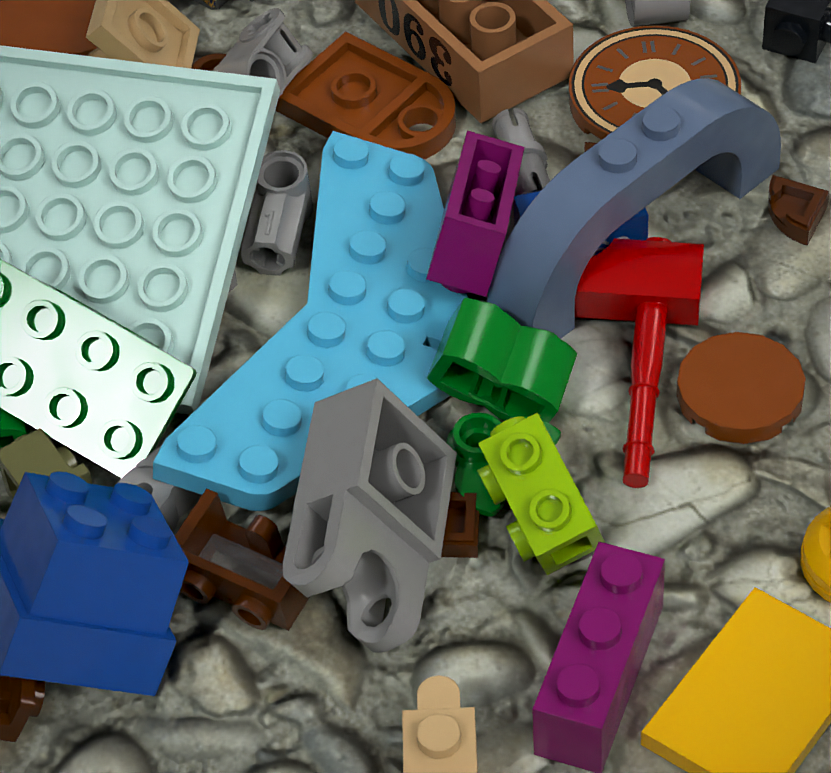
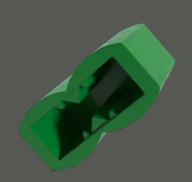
[427,298,578,423]

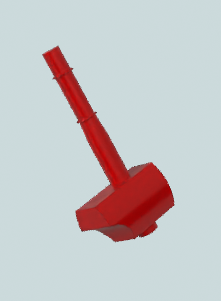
[575,237,704,488]

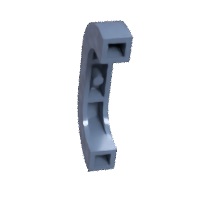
[487,78,781,339]

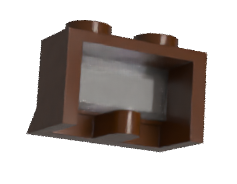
[175,488,310,631]

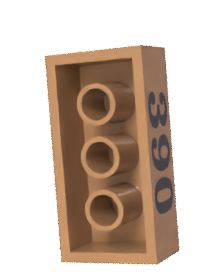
[355,0,574,124]

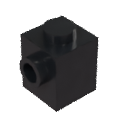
[762,0,831,63]

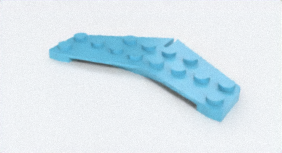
[153,131,468,511]

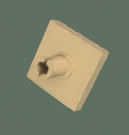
[86,0,200,68]

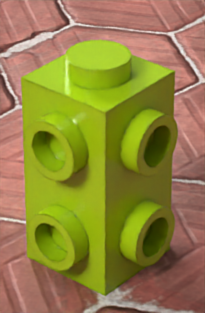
[477,412,606,575]

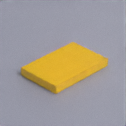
[641,587,831,773]

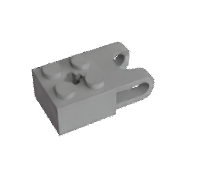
[283,378,457,653]

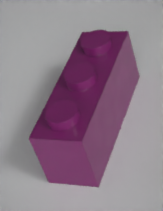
[426,130,525,297]
[532,542,665,773]

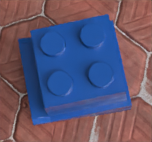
[0,471,189,696]

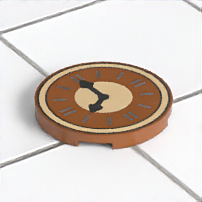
[569,26,742,140]

